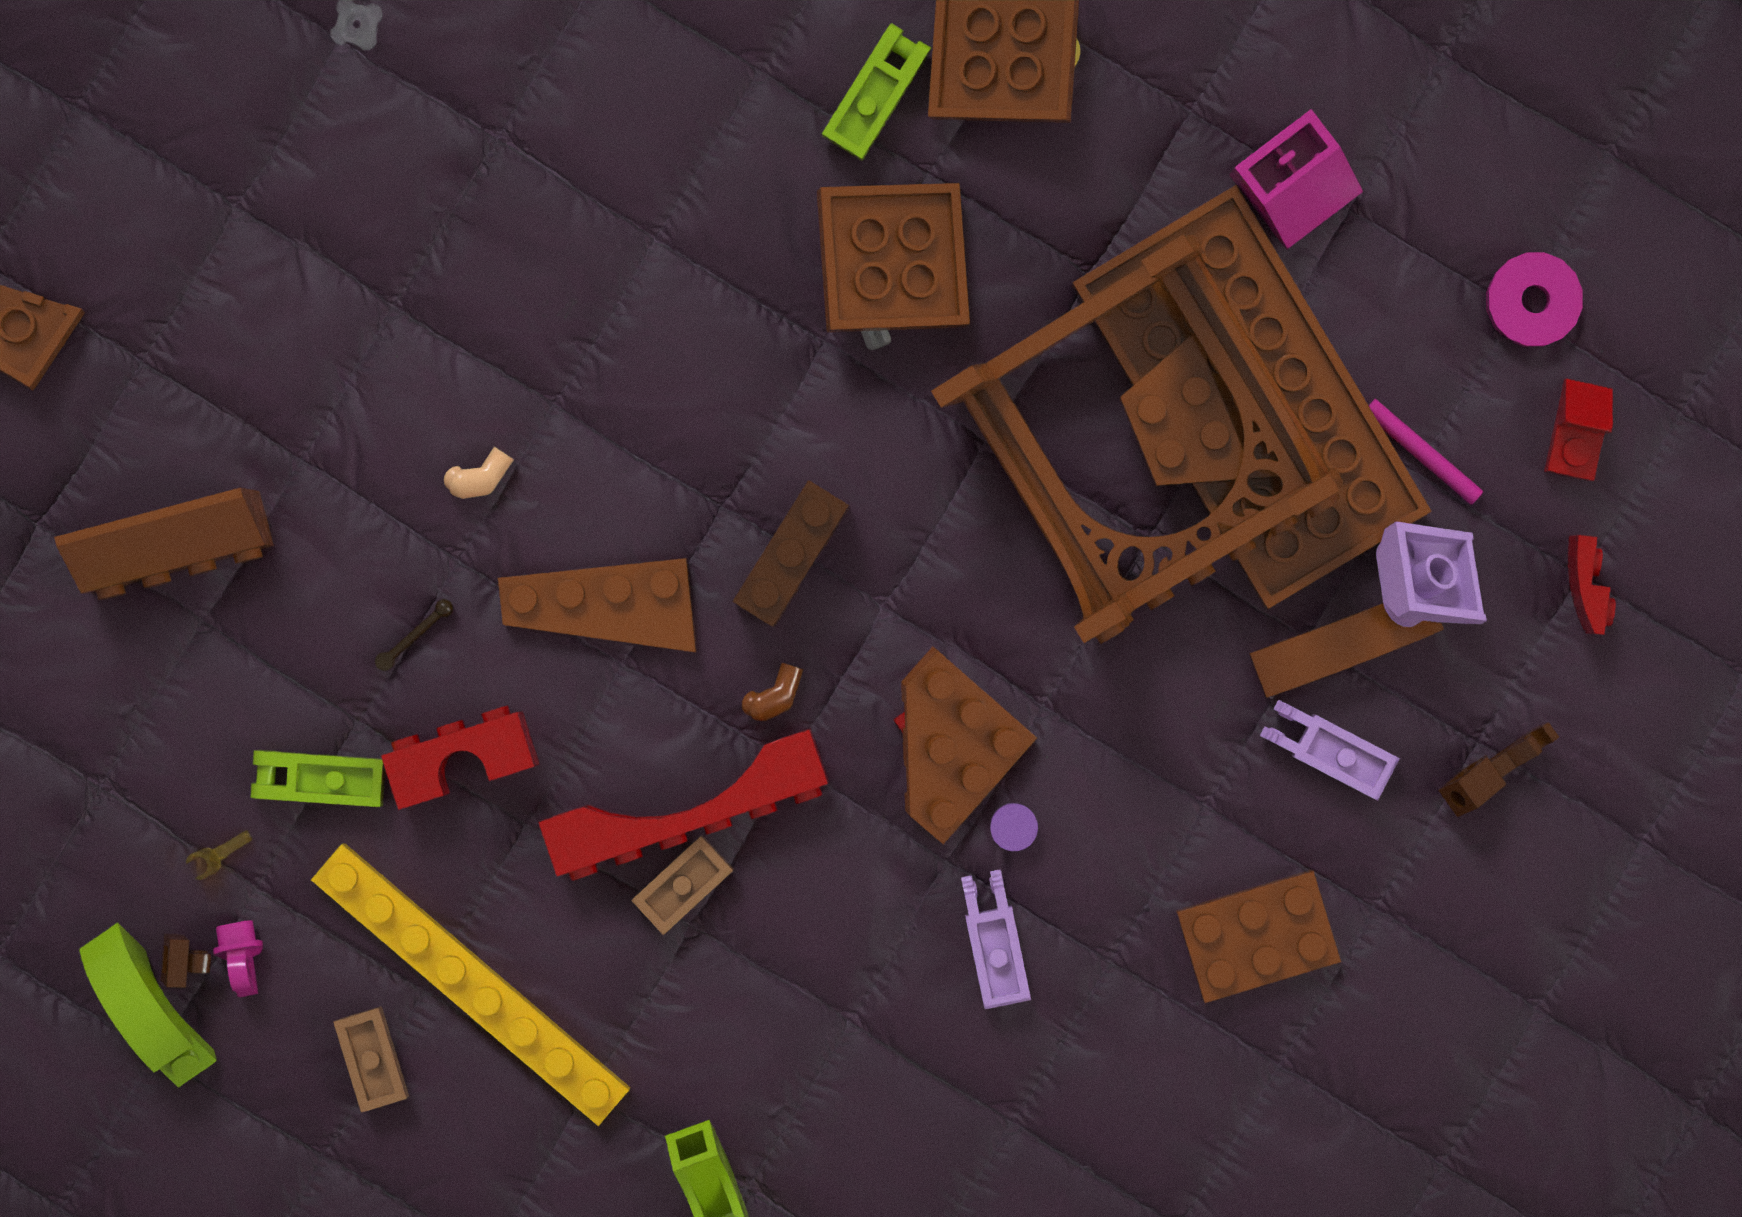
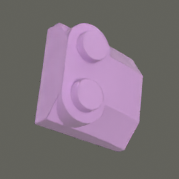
[1376,522,1487,627]

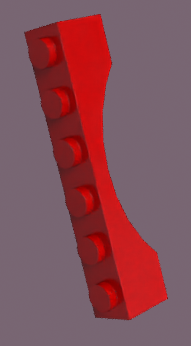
[538,728,829,881]

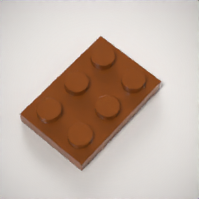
[1176,870,1341,1003]

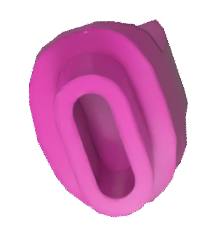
[213,920,263,998]

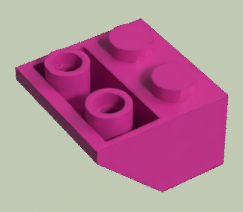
[1229,109,1363,250]

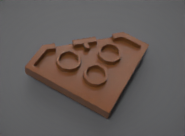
[901,646,1037,844]

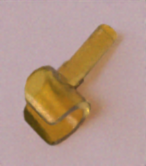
[186,830,253,880]

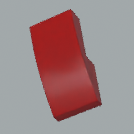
[1568,535,1616,635]

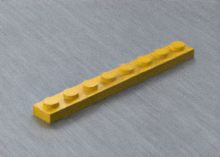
[311,843,631,1126]

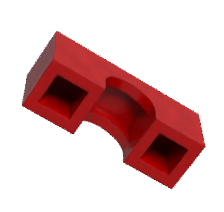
[381,705,540,810]

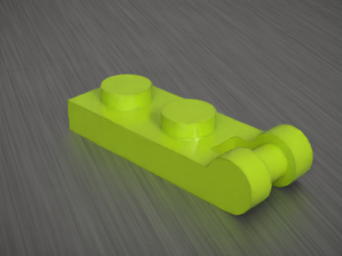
[822,23,932,161]
[251,750,385,807]

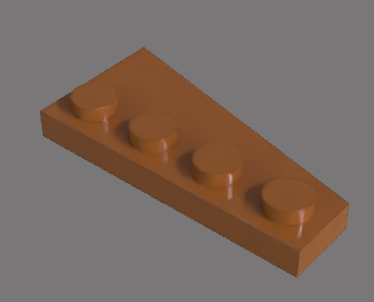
[0,285,85,391]
[498,558,697,652]

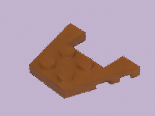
[1119,300,1279,486]

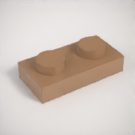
[631,835,734,935]
[333,1006,409,1113]

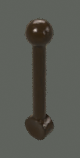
[375,599,454,671]

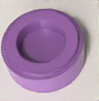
[990,803,1038,851]

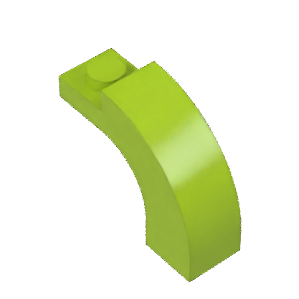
[79,923,217,1088]
[665,1120,749,1217]

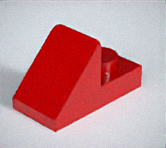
[1544,379,1613,482]

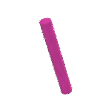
[1368,399,1483,505]

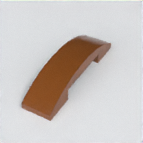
[1249,602,1444,698]

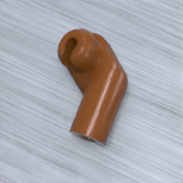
[742,662,804,721]

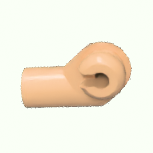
[444,447,514,499]

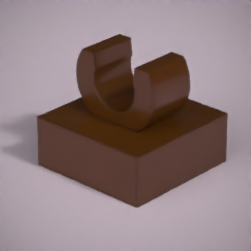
[160,934,211,988]

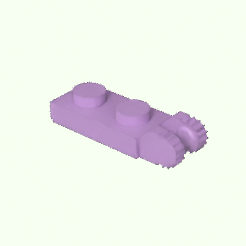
[1260,700,1400,801]
[961,870,1031,1009]

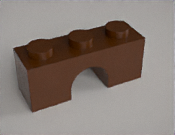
[732,480,850,627]

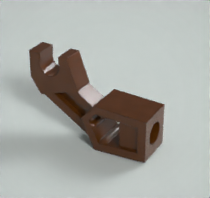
[1438,722,1559,817]

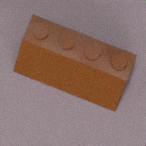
[54,487,274,601]

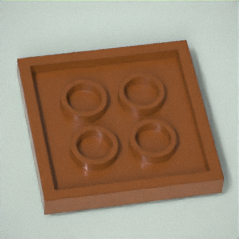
[928,0,1079,123]
[817,183,970,333]

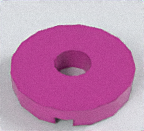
[1486,252,1583,347]

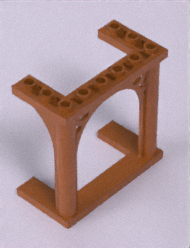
[931,234,1344,644]

